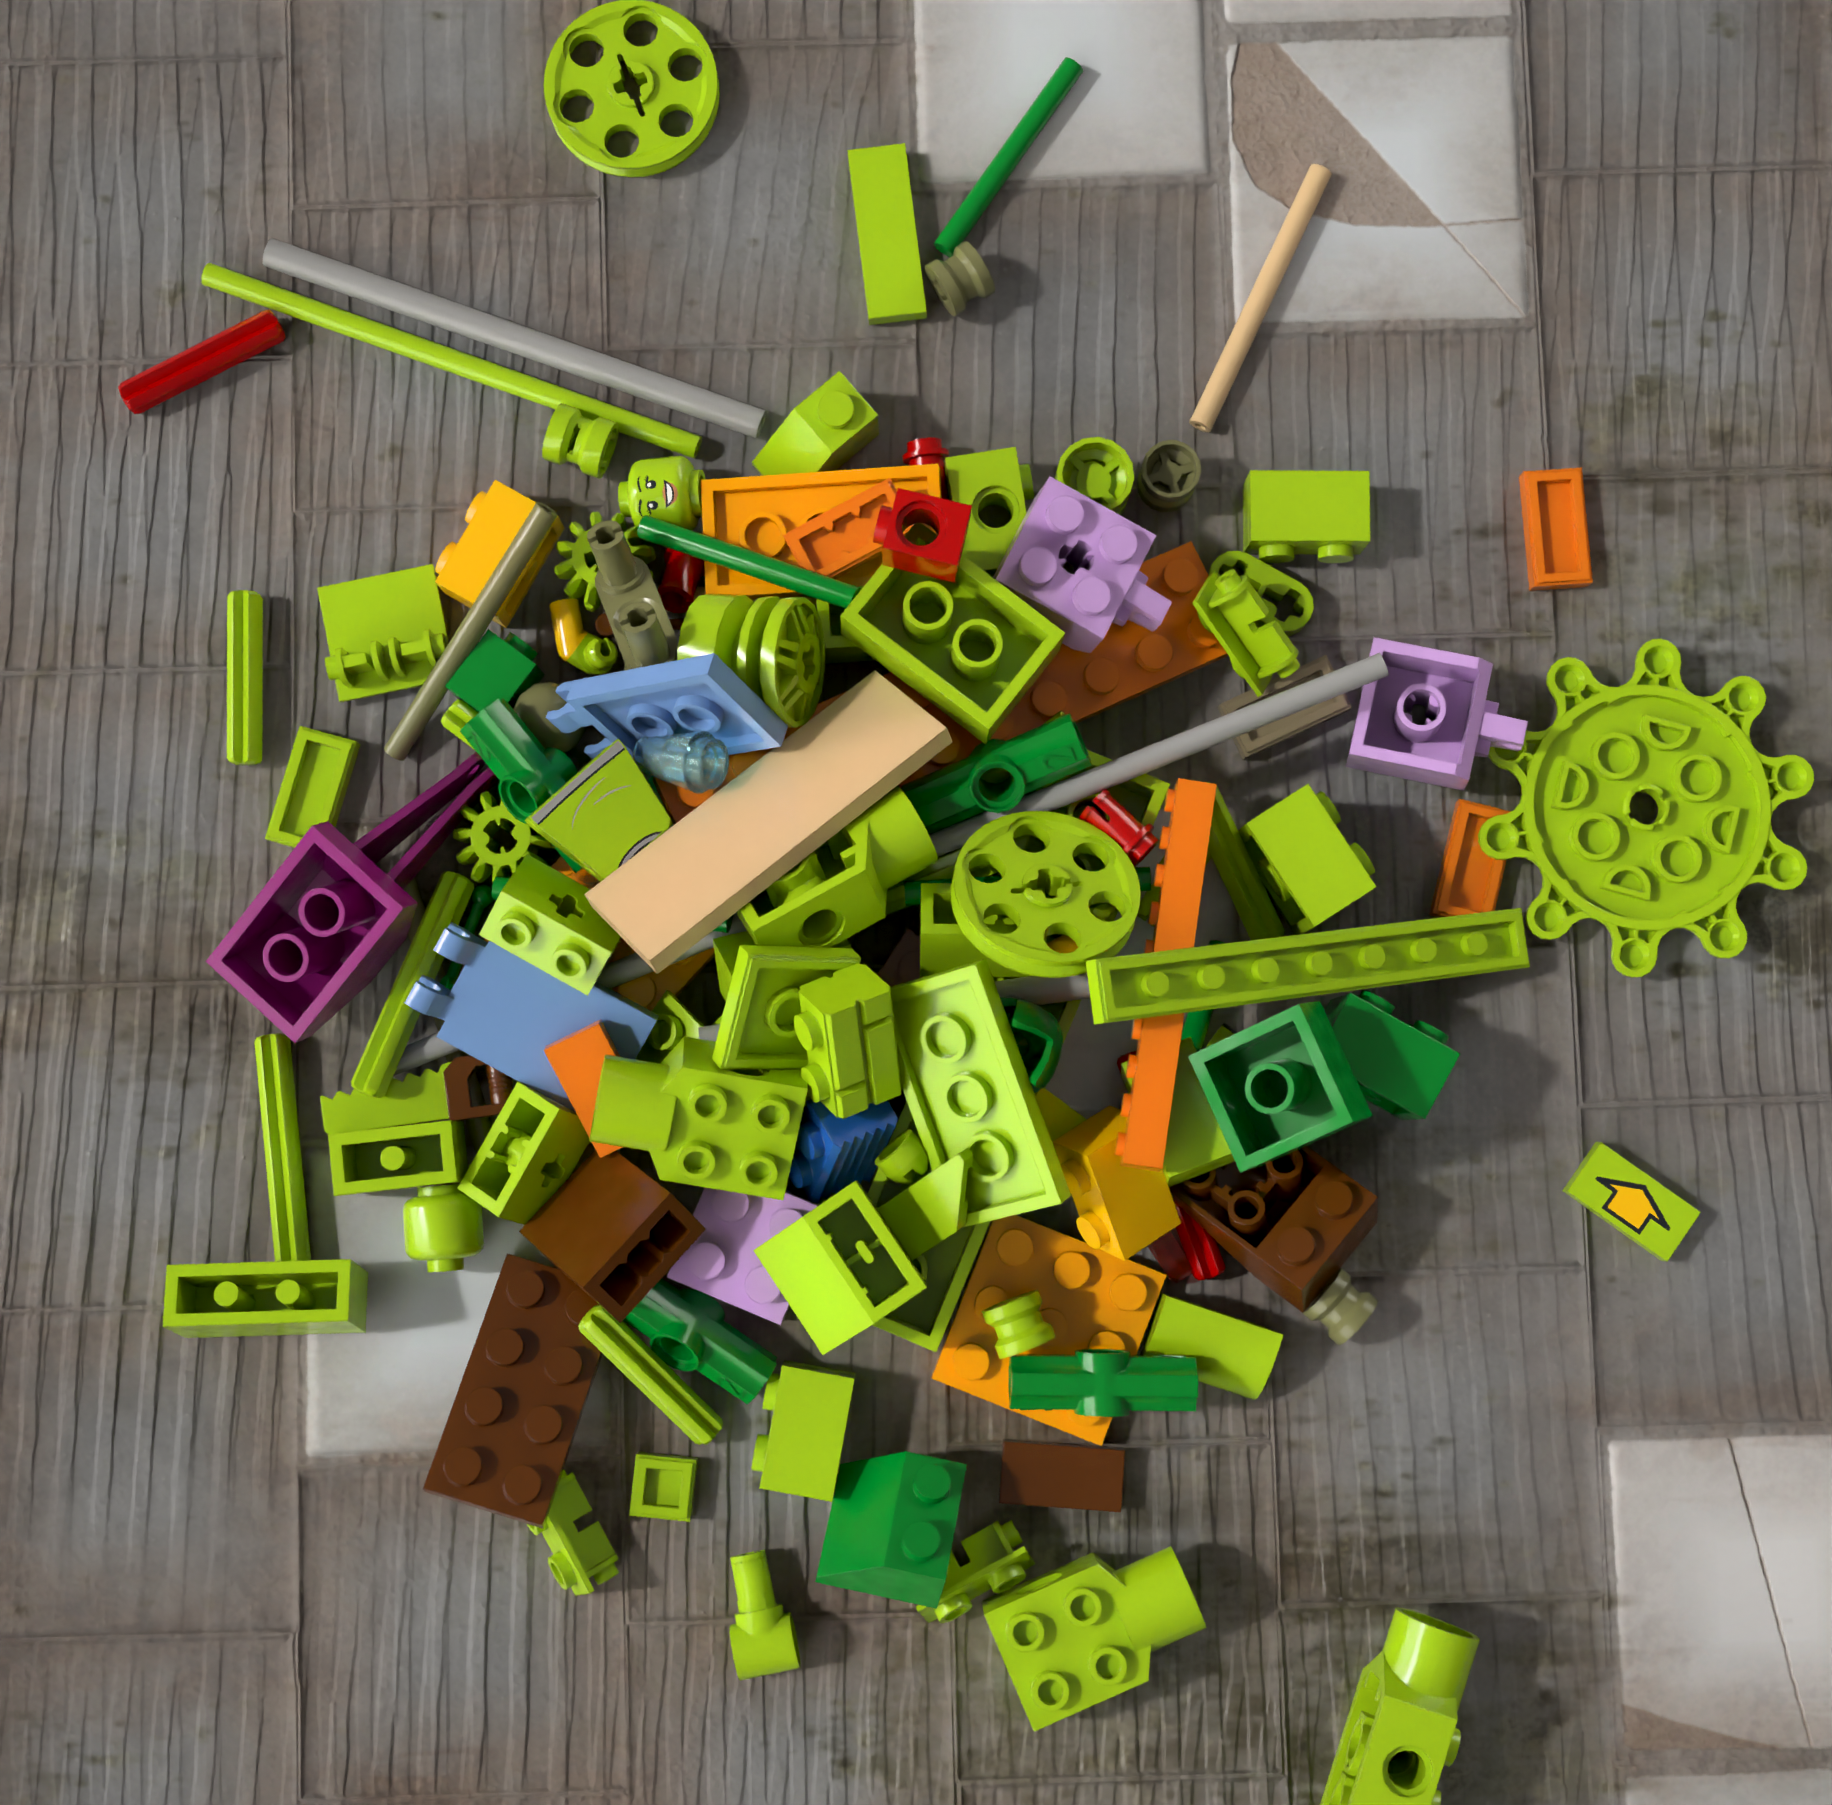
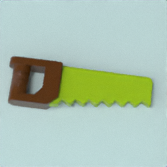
[320,1055,514,1134]

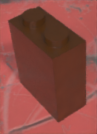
[519,1150,706,1323]

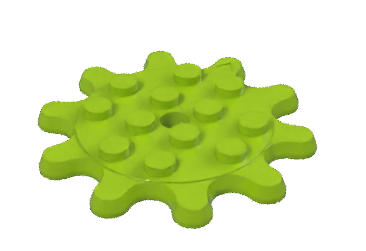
[1478,639,1814,978]

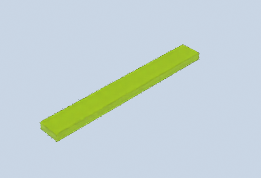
[1085,908,1530,1025]

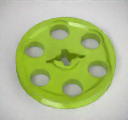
[544,0,720,178]
[950,811,1141,978]

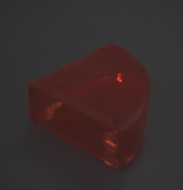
[1147,1231,1193,1284]

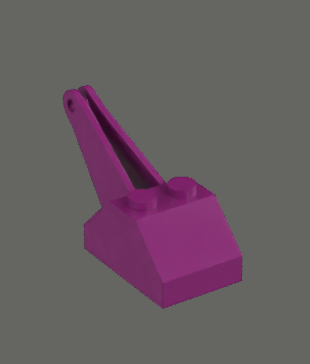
[205,752,499,1043]

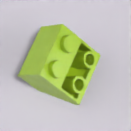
[753,1180,927,1355]

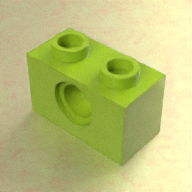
[945,447,1034,577]

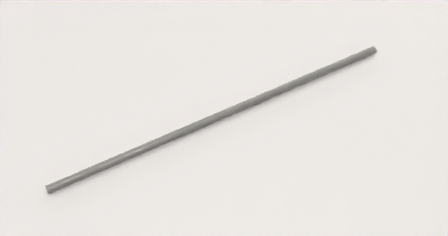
[393,653,1389,1076]

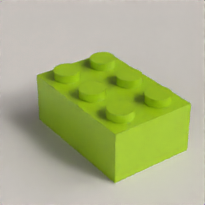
[840,523,1065,744]

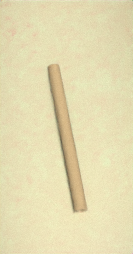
[1189,164,1332,432]

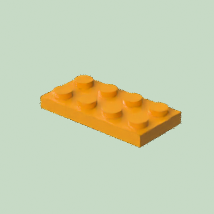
[701,464,942,599]

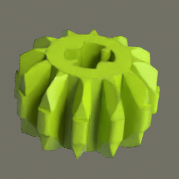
[554,511,656,612]
[453,791,555,883]

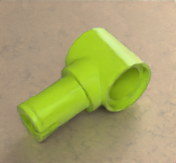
[729,1549,801,1681]

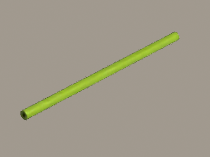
[201,263,702,459]

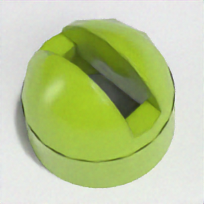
[875,1129,930,1185]

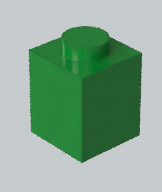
[445,629,545,713]

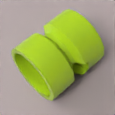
[1055,437,1134,515]

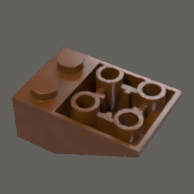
[1169,1146,1378,1313]

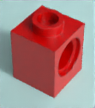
[873,488,972,583]

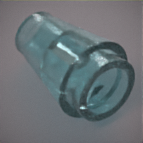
[633,731,729,794]

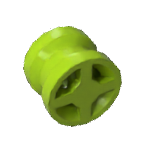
[981,1290,1056,1359]

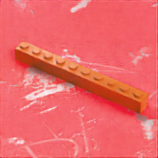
[1115,778,1217,1172]

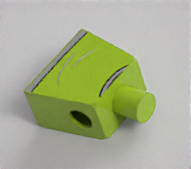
[525,739,673,882]

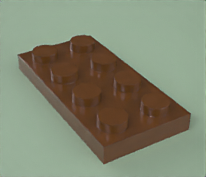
[423,1254,603,1529]

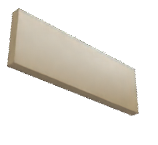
[584,670,953,974]

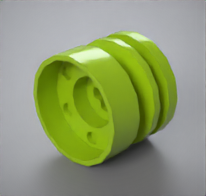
[677,594,825,728]

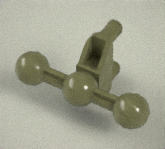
[512,520,783,753]

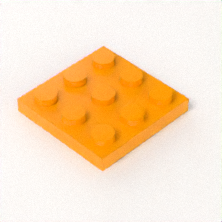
[931,1215,1167,1446]

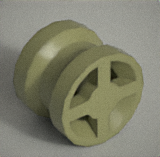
[925,241,995,316]
[1301,1267,1378,1345]

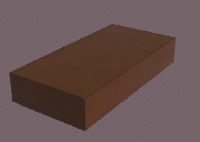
[999,1439,1125,1512]

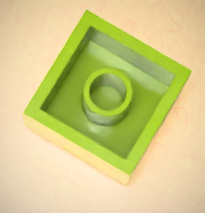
[1239,784,1376,935]

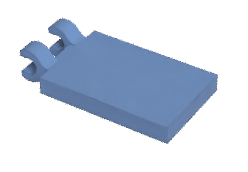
[546,653,788,769]
[404,922,659,1112]

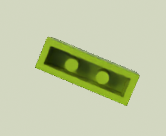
[163,1259,368,1338]

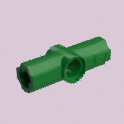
[460,698,583,873]
[901,713,1092,834]
[623,1278,777,1404]
[1008,1349,1198,1417]

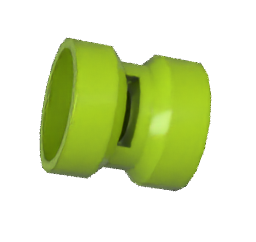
[542,403,619,479]

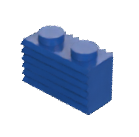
[789,1099,898,1204]

